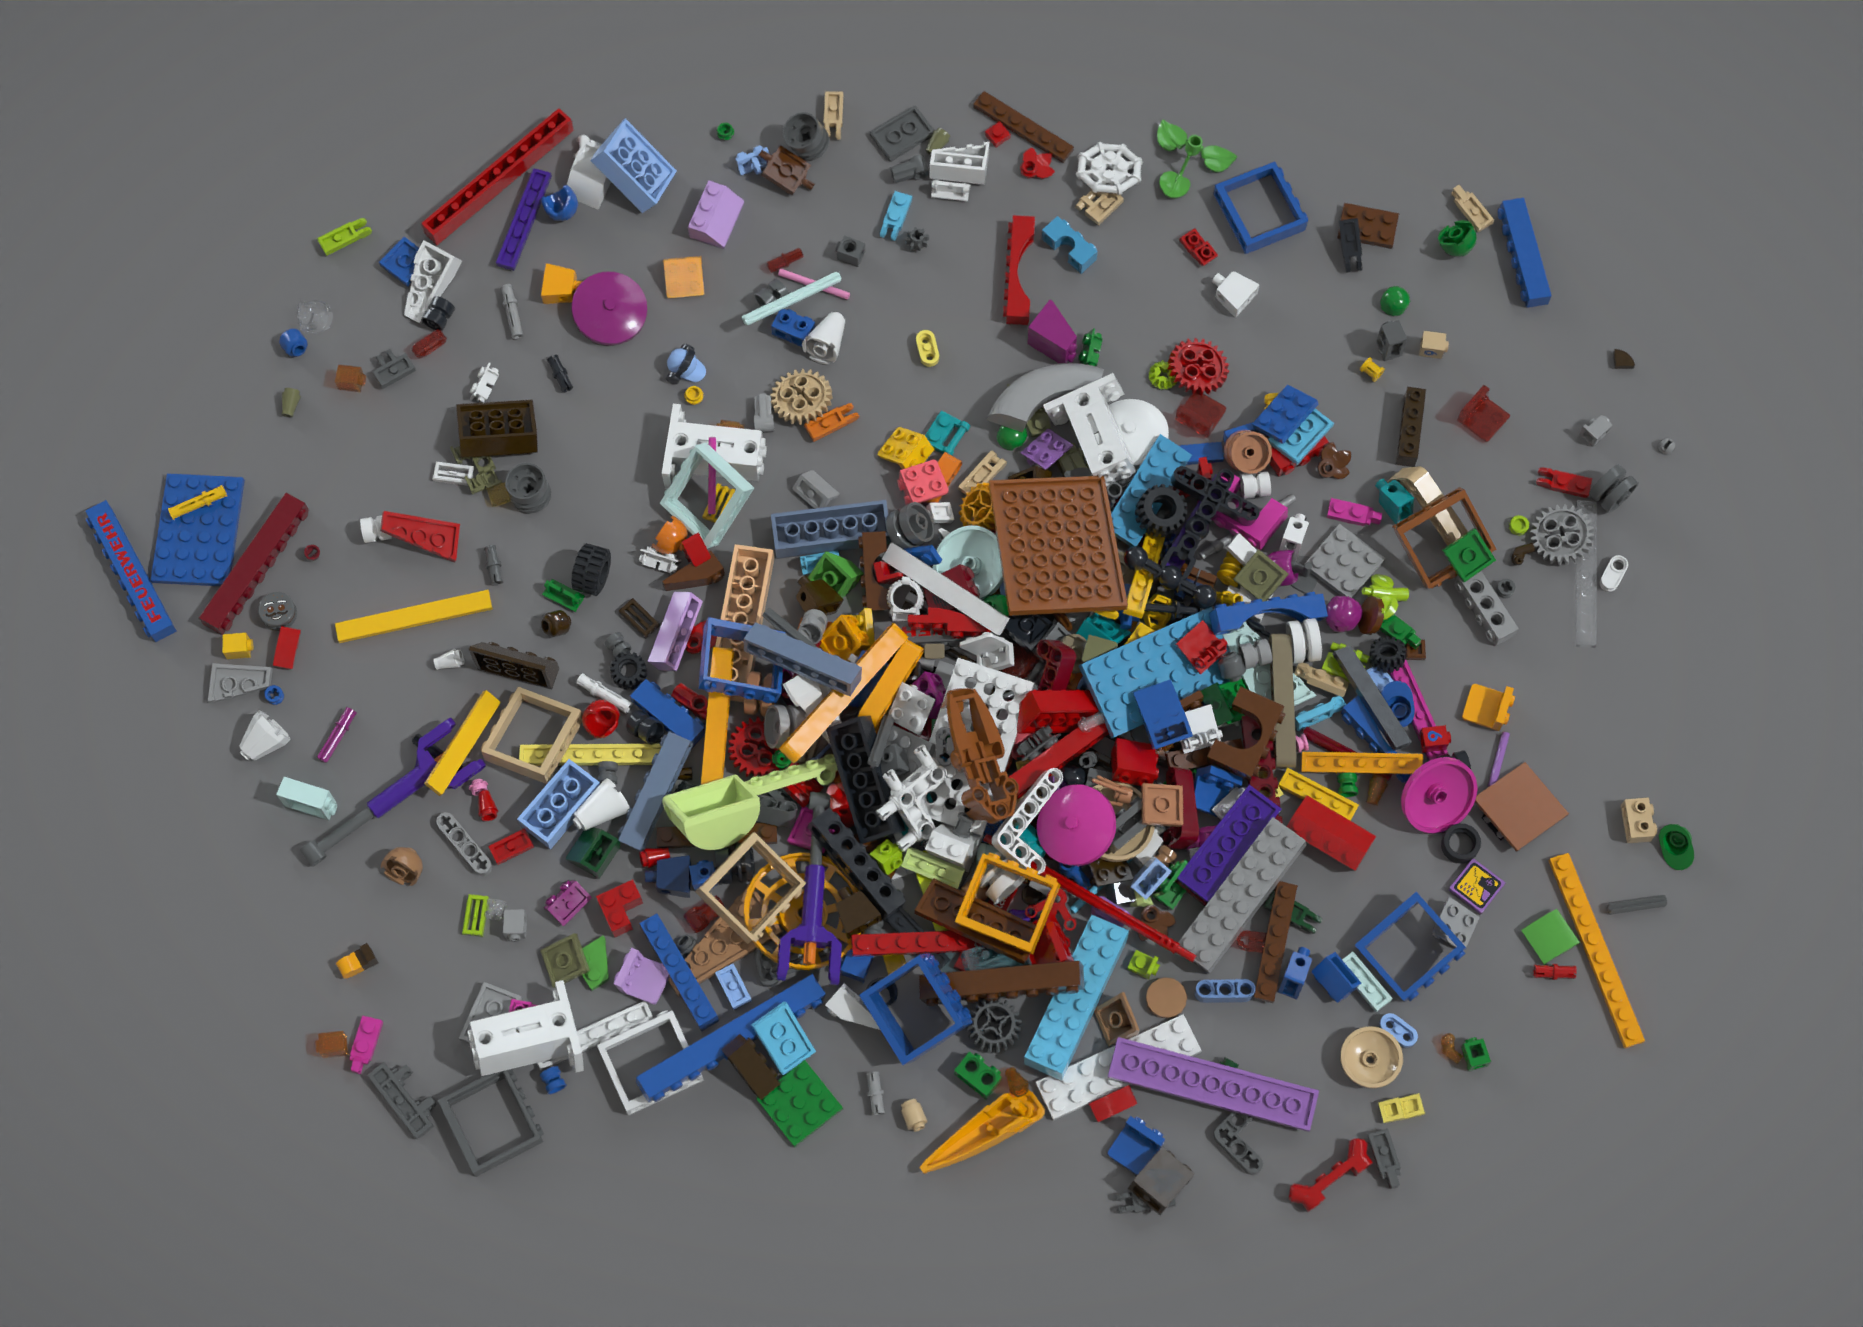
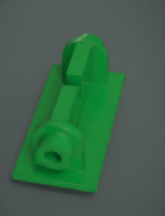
[1078,328,1103,367]
[542,579,585,612]

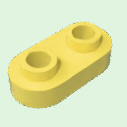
[916,330,939,367]

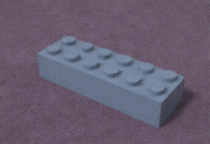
[771,500,891,558]

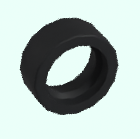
[1441,823,1481,864]

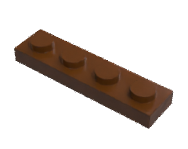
[1165,738,1243,769]

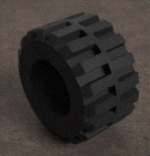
[1135,484,1188,537]
[571,543,611,596]

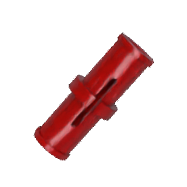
[1533,964,1577,980]

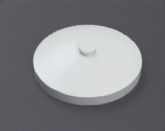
[1108,399,1169,469]

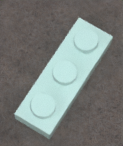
[1342,952,1393,1012]

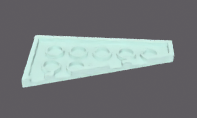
[1223,622,1317,706]

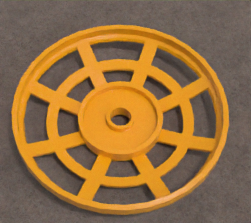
[743,853,861,970]

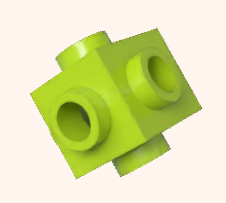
[870,839,904,875]

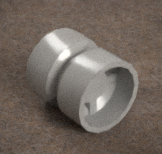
[798,609,828,644]
[1238,639,1272,669]

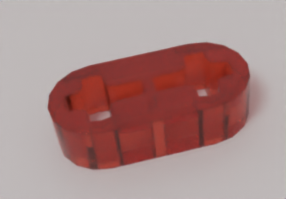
[412,330,447,359]
[1236,931,1266,953]

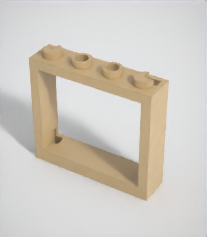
[481,687,582,784]
[695,832,806,944]

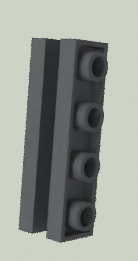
[1108,782,1163,854]

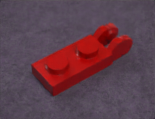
[1536,467,1592,498]

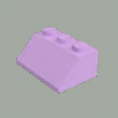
[688,180,744,249]

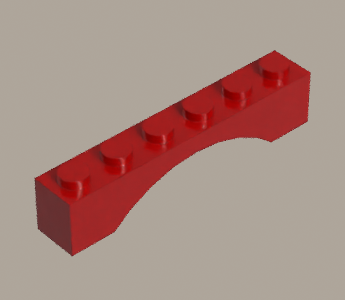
[1003,215,1035,325]

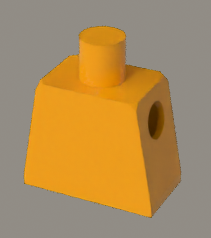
[541,264,583,304]

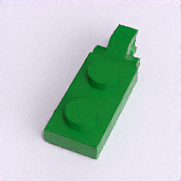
[1379,614,1421,650]

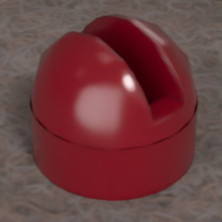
[304,544,320,561]

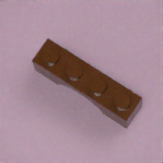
[858,531,890,610]

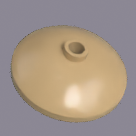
[1340,1027,1403,1088]

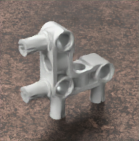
[876,745,947,852]

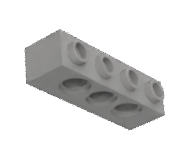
[1455,571,1519,646]

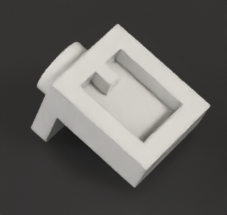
[926,502,955,523]

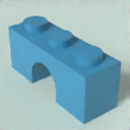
[1041,216,1098,274]

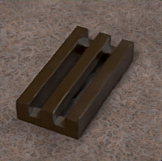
[619,598,660,639]

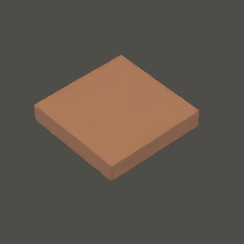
[1142,783,1183,827]

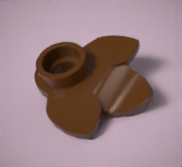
[1318,442,1351,479]
[1137,905,1176,941]

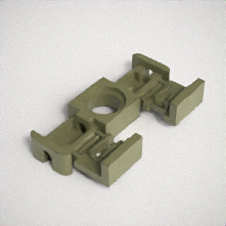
[450,446,503,495]

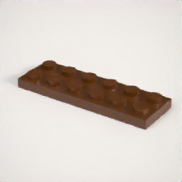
[915,878,1036,964]

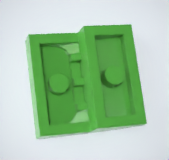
[1521,909,1580,964]

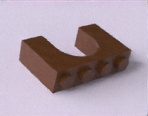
[1207,686,1286,781]

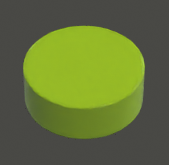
[1509,515,1529,536]

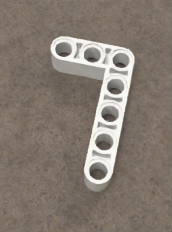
[992,768,1063,874]

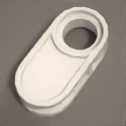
[1599,555,1628,592]

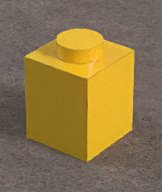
[223,633,254,659]

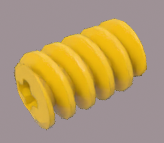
[1216,551,1244,588]

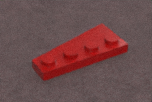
[380,511,460,563]

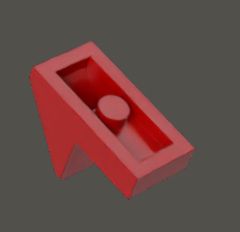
[682,533,711,567]

